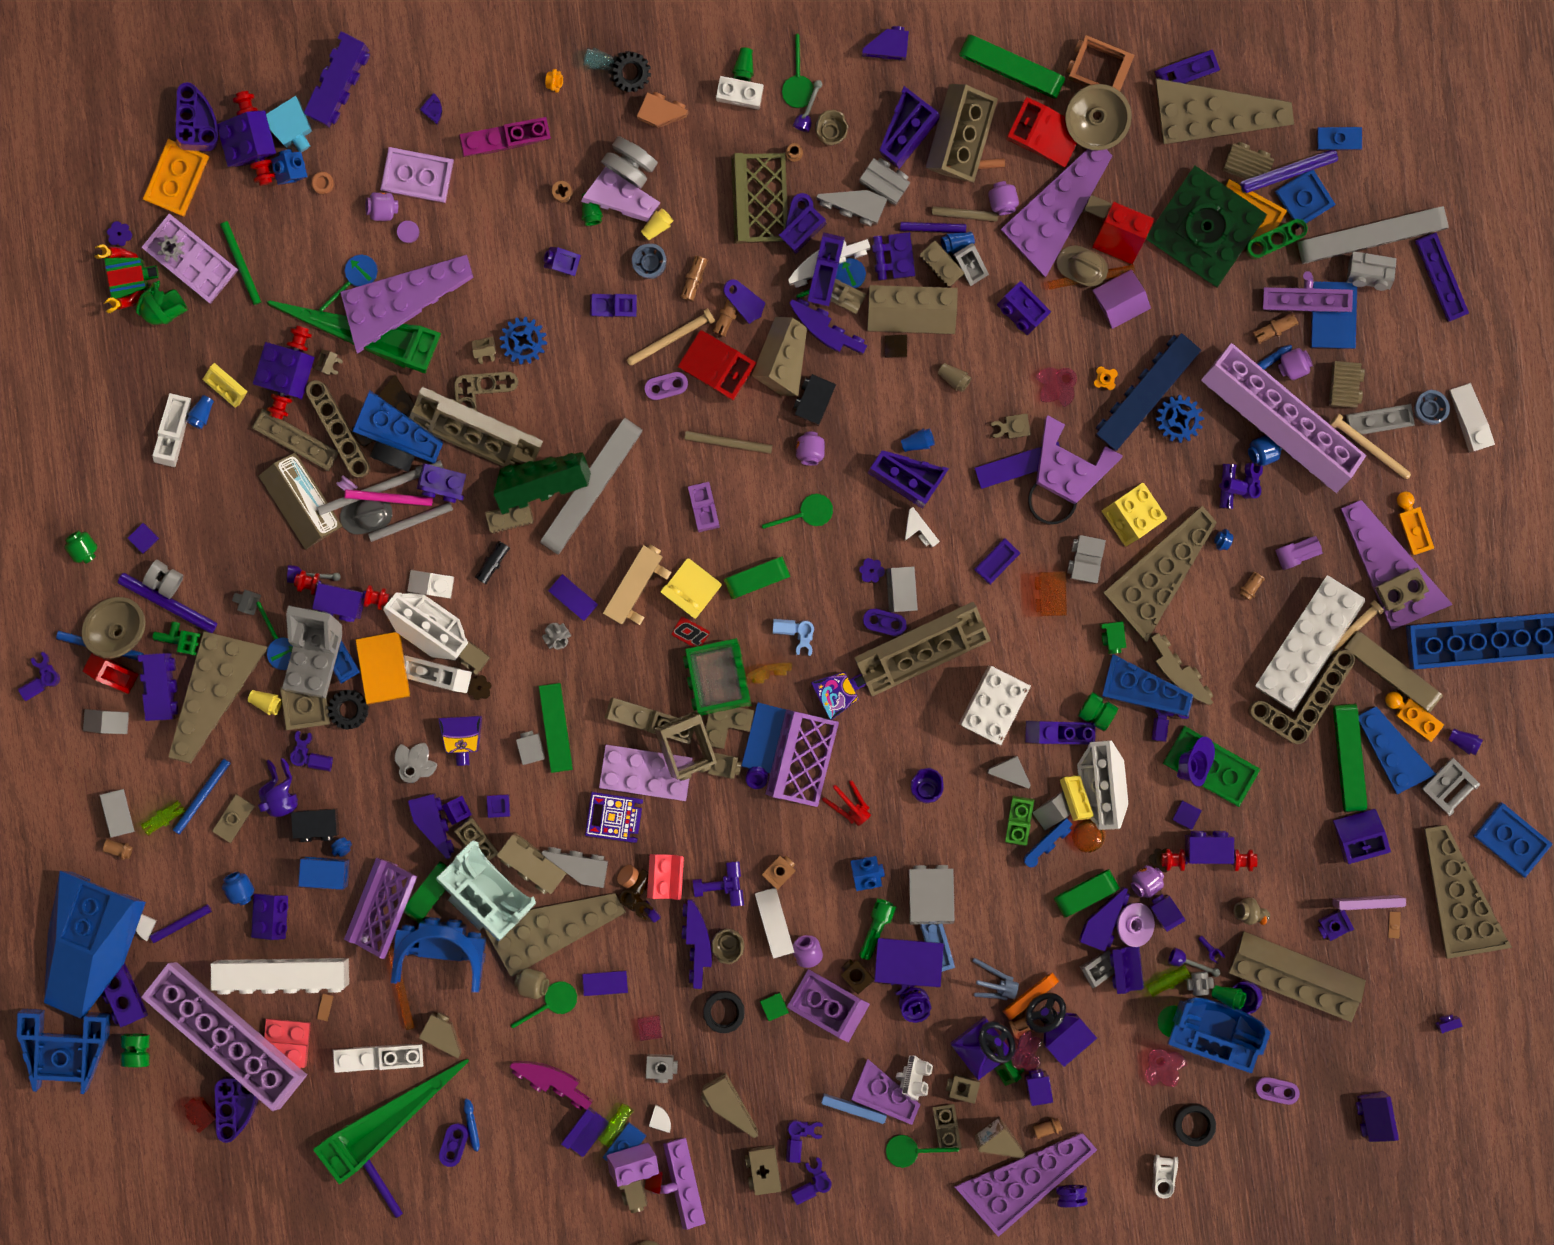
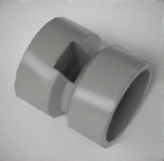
[142,559,184,599]

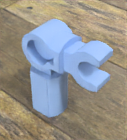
[772,619,814,656]

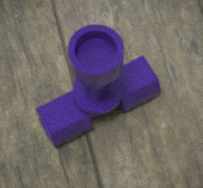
[693,861,744,907]

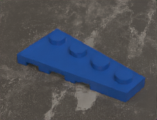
[353,390,443,464]
[1102,654,1193,717]
[1359,706,1436,794]

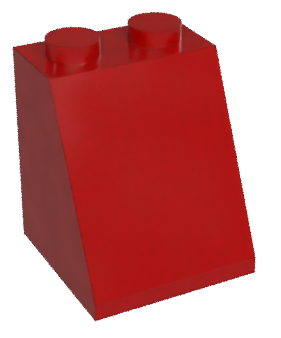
[1092,201,1154,265]

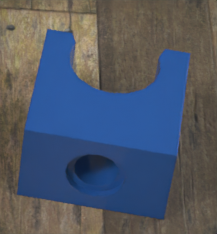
[299,856,350,890]

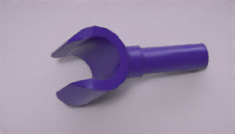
[1198,936,1225,964]

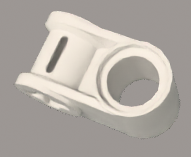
[1152,1154,1178,1199]

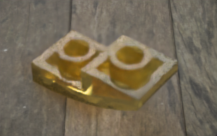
[747,662,792,683]

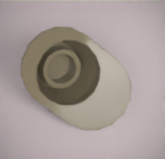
[1057,245,1108,287]

